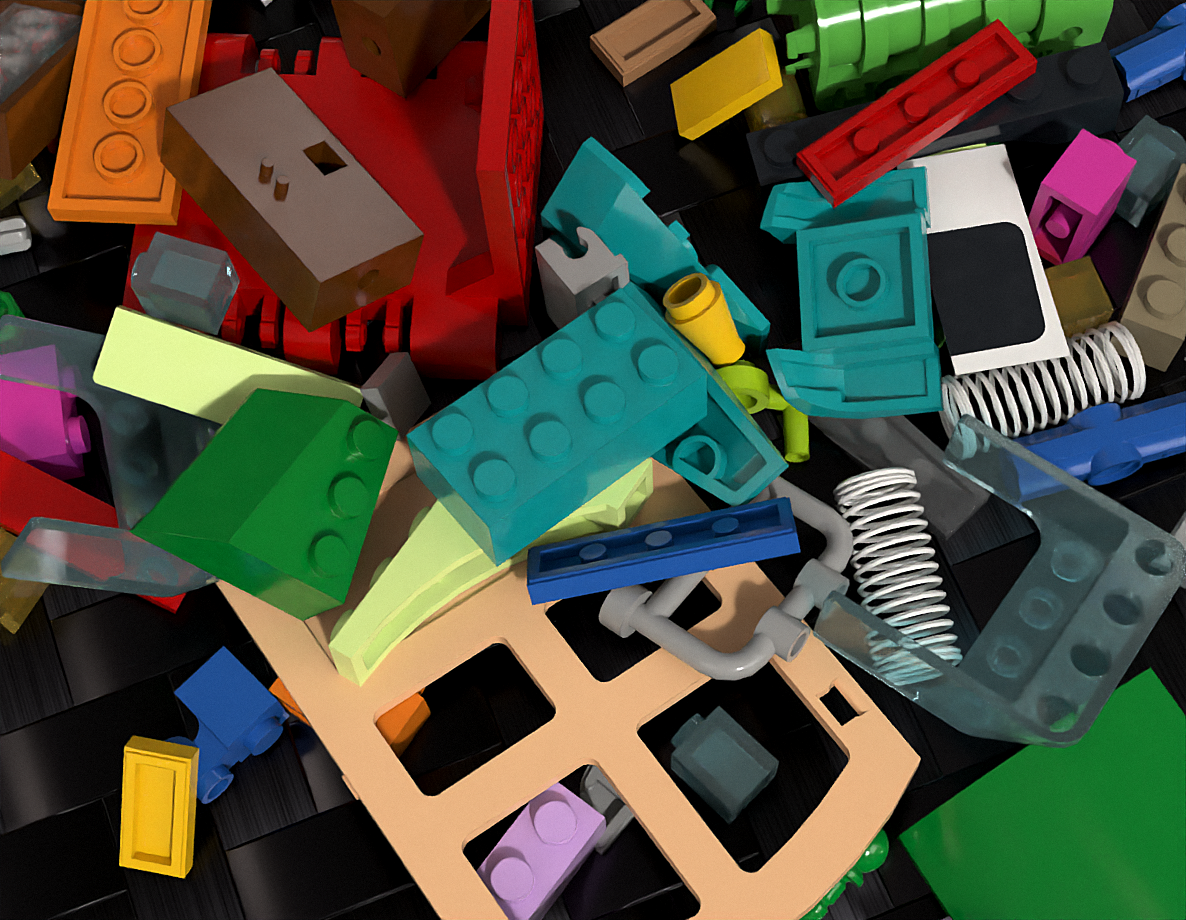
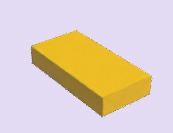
[670,28,783,141]
[119,735,199,878]

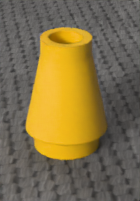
[663,273,745,368]

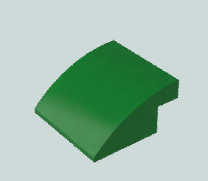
[897,667,1186,920]

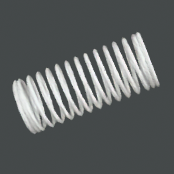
[939,321,1146,455]
[833,467,963,681]

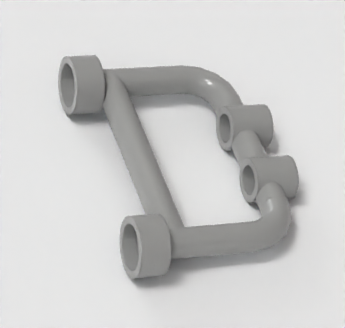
[599,476,853,681]

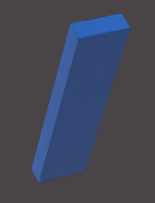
[527,497,801,605]

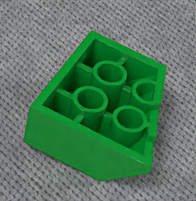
[129,388,399,621]

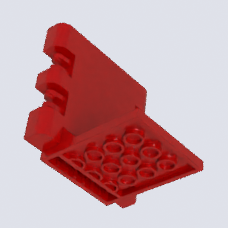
[122,0,544,381]

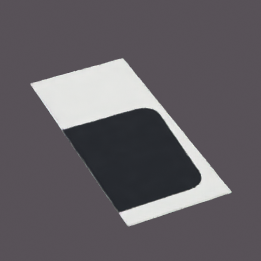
[897,144,1071,375]

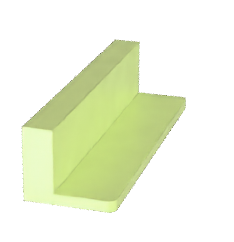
[93,305,363,424]

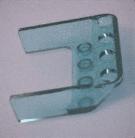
[0,315,223,597]
[813,414,1186,748]

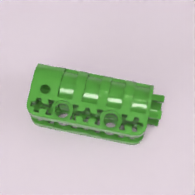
[766,0,1114,112]

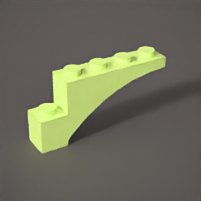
[328,458,653,687]

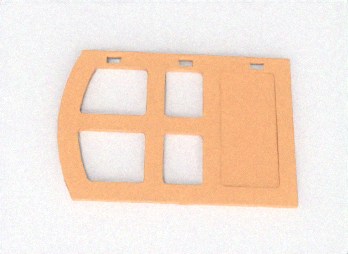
[209,406,921,920]

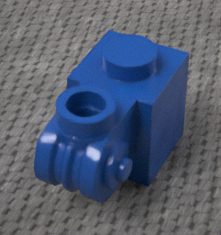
[166,646,289,804]

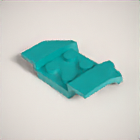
[760,166,944,419]

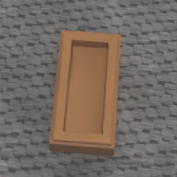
[589,0,717,87]

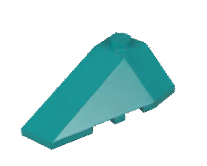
[541,136,770,358]
[622,281,789,507]

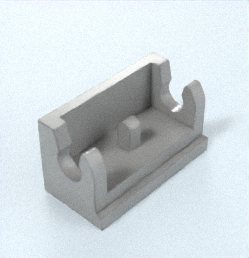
[535,227,630,330]

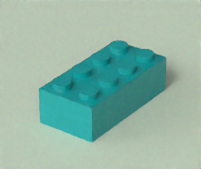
[406,288,707,567]

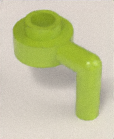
[716,360,810,462]

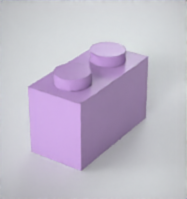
[476,782,607,920]

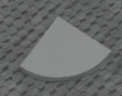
[578,764,635,856]

